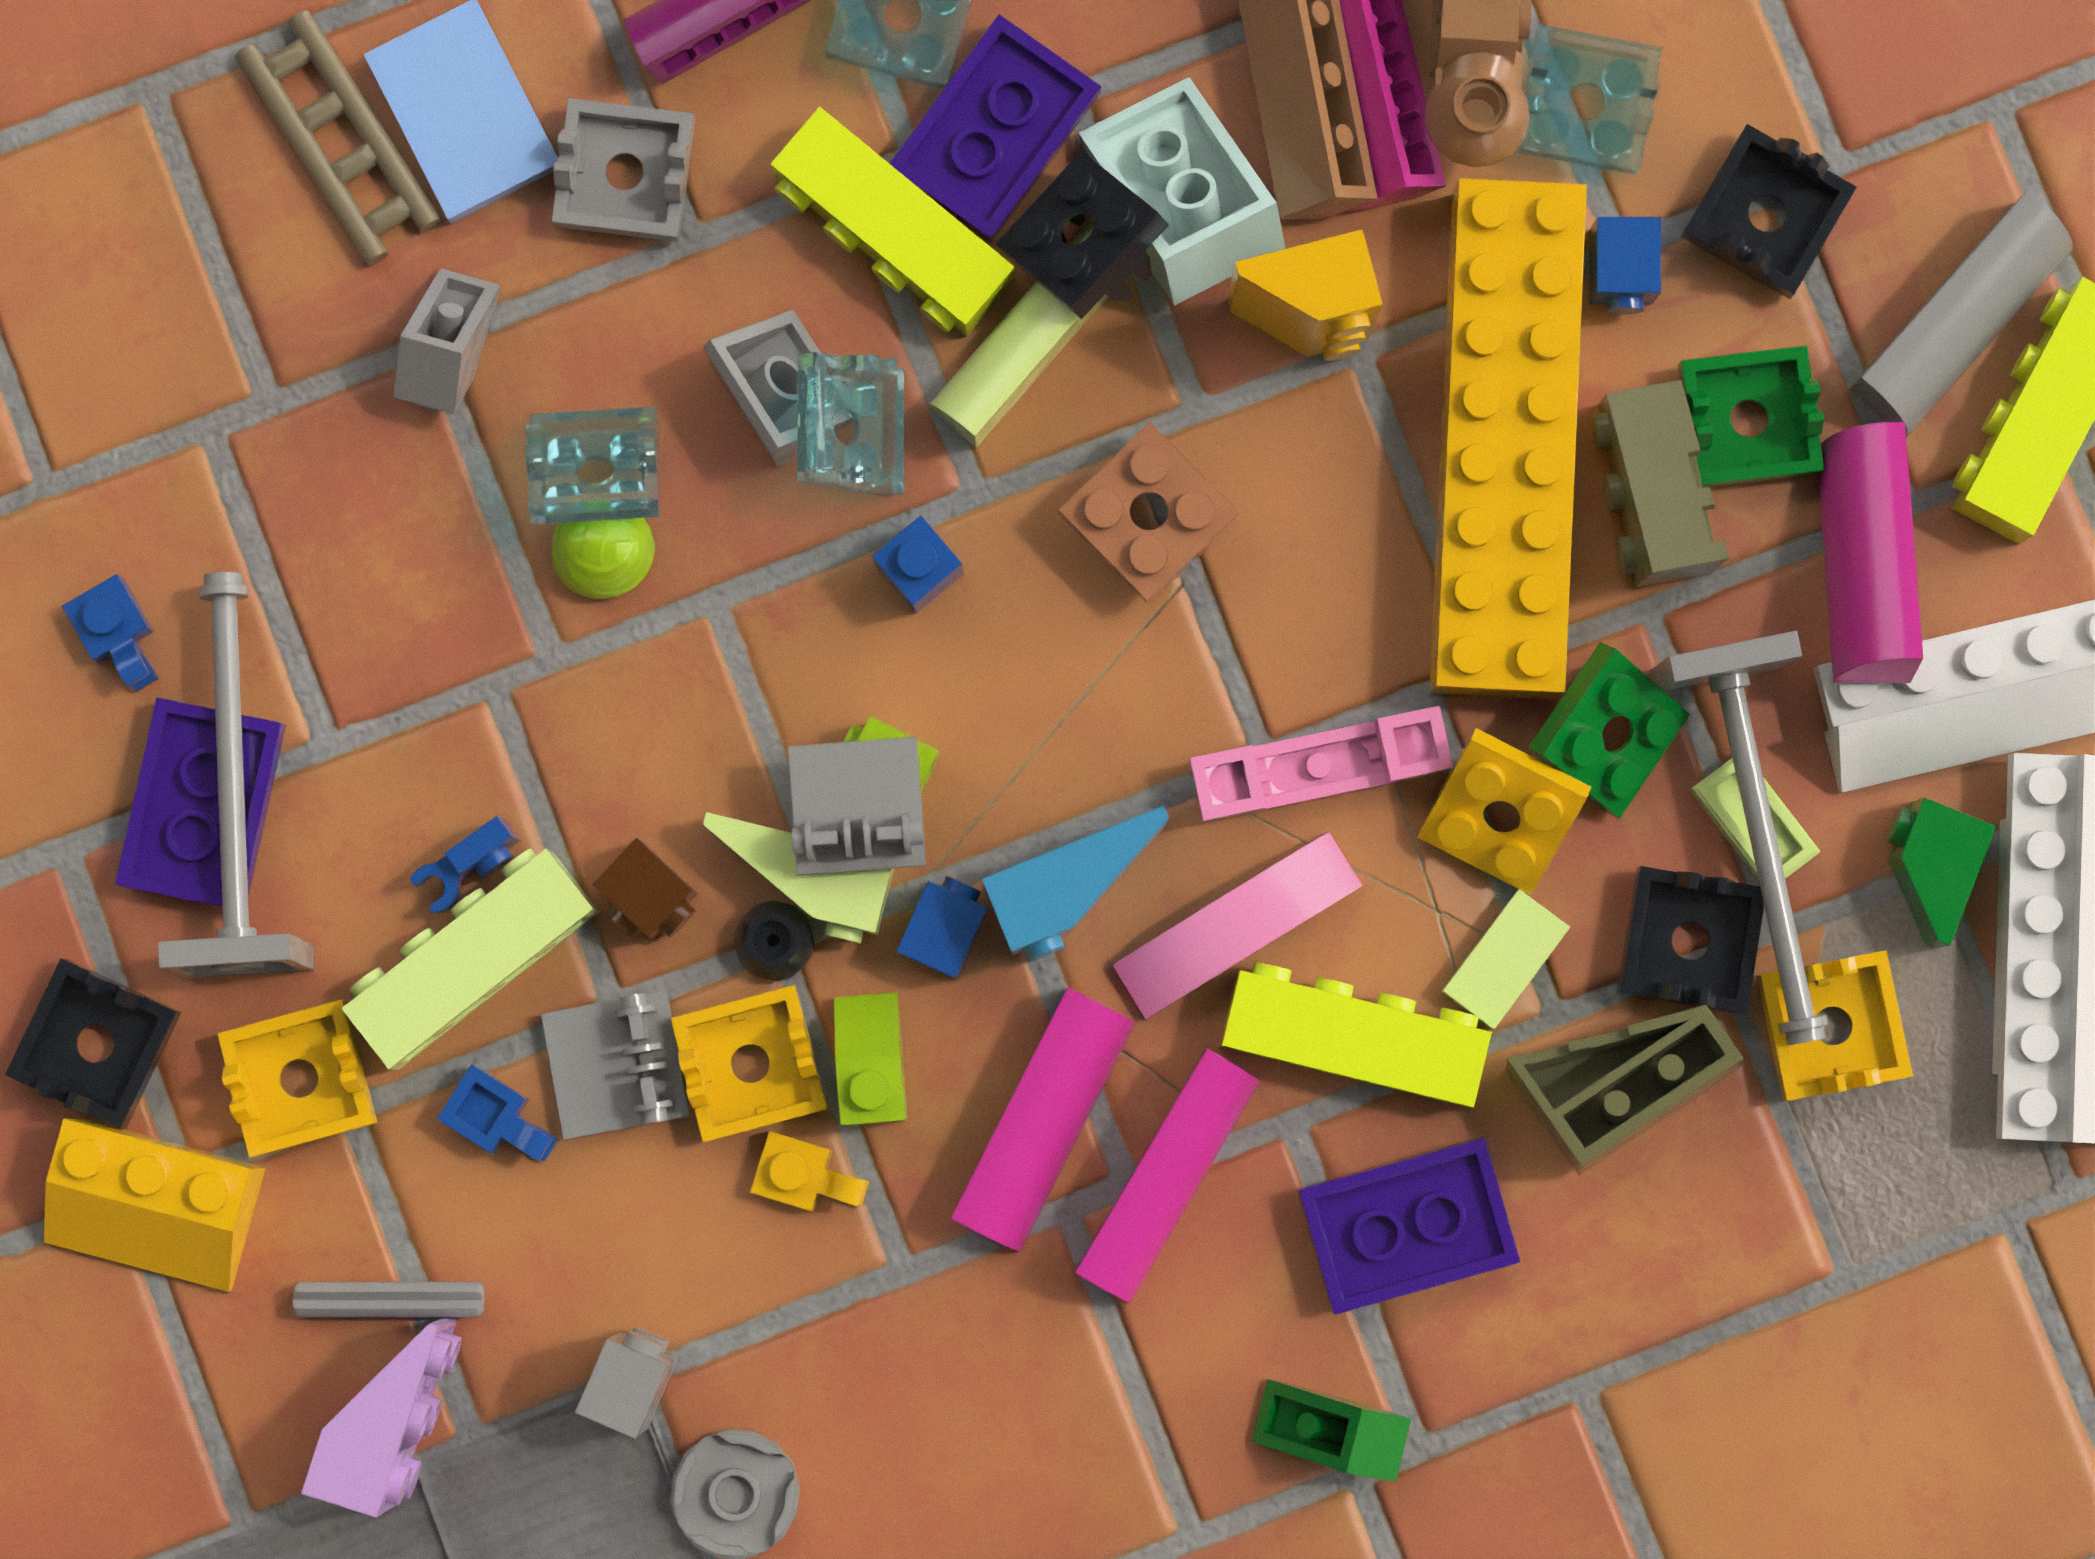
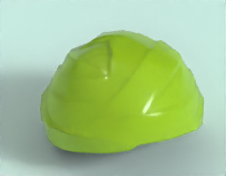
[550,498,655,599]

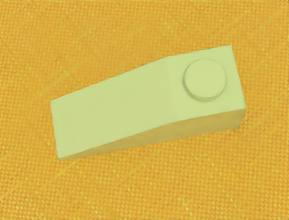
[703,812,894,944]

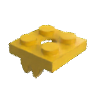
[1417,728,1591,895]
[1756,950,1913,1101]
[670,985,829,1143]
[217,999,378,1158]

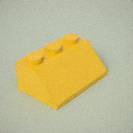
[1227,229,1383,361]
[44,1118,266,1292]

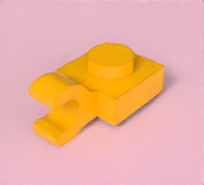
[750,1131,870,1211]

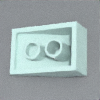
[1079,77,1286,306]

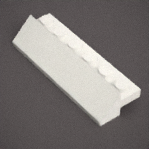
[1813,600,2095,794]
[1992,753,2095,1143]

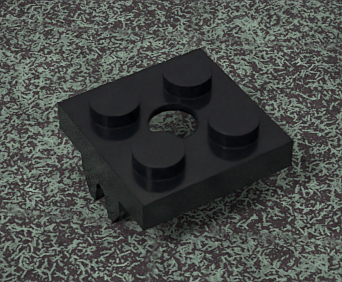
[1681,124,1857,299]
[996,151,1169,320]
[1617,866,1764,1015]
[5,958,182,1129]

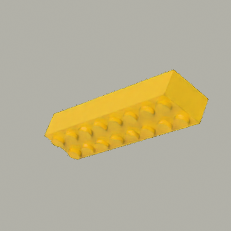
[1429,178,1587,700]

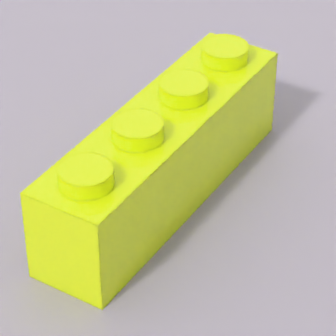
[771,106,1015,336]
[1951,277,2095,544]
[1220,962,1492,1108]

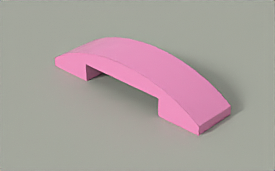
[1189,706,1454,821]
[1112,832,1362,1020]

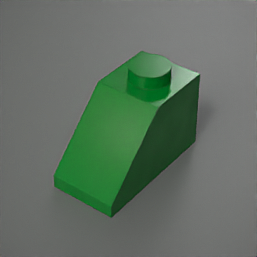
[1886,797,1996,948]
[1252,1379,1411,1482]

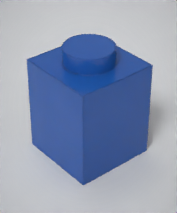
[1589,217,1661,315]
[872,515,964,614]
[896,876,988,980]

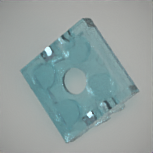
[825,0,973,90]
[1515,24,1663,175]
[797,352,904,497]
[525,406,660,525]

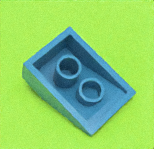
[982,806,1169,962]

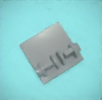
[788,737,926,875]
[541,990,690,1140]

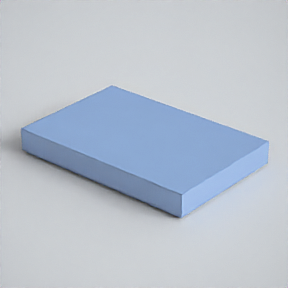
[363,0,559,224]

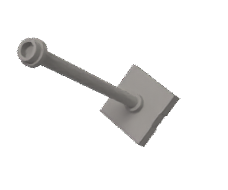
[158,572,314,978]
[1650,631,1828,1045]

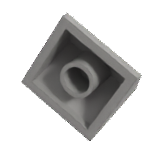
[703,310,860,468]

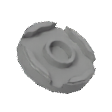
[670,1428,800,1559]

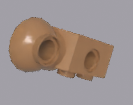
[1424,0,1531,167]

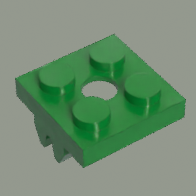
[1678,345,1824,488]
[1528,642,1690,819]

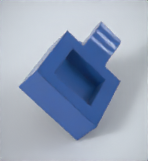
[62,574,159,692]
[410,816,520,914]
[437,1064,559,1161]

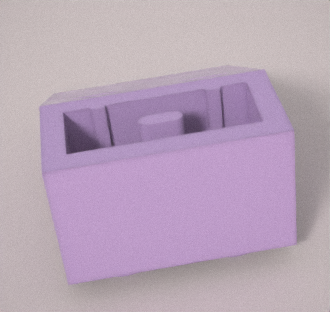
[301,1317,462,1518]

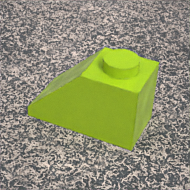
[834,992,908,1125]

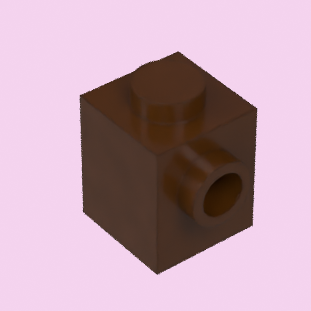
[592,837,698,940]

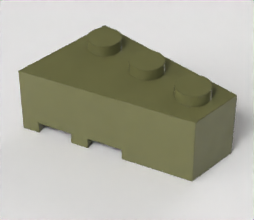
[1591,380,1729,589]
[1506,1005,1744,1176]

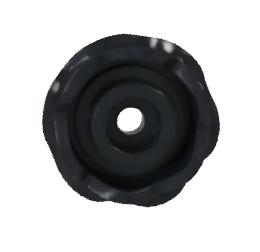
[734,901,814,981]

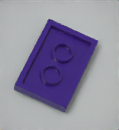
[890,14,1101,243]
[115,697,286,907]
[1297,1137,1520,1315]

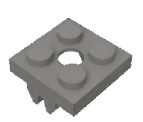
[552,98,696,242]

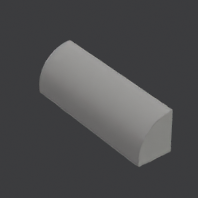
[1849,190,2073,438]

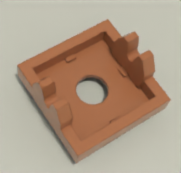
[1058,422,1239,604]

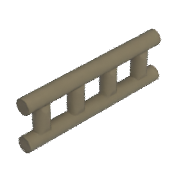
[234,10,442,266]

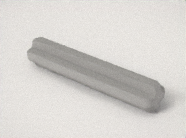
[292,1282,485,1317]

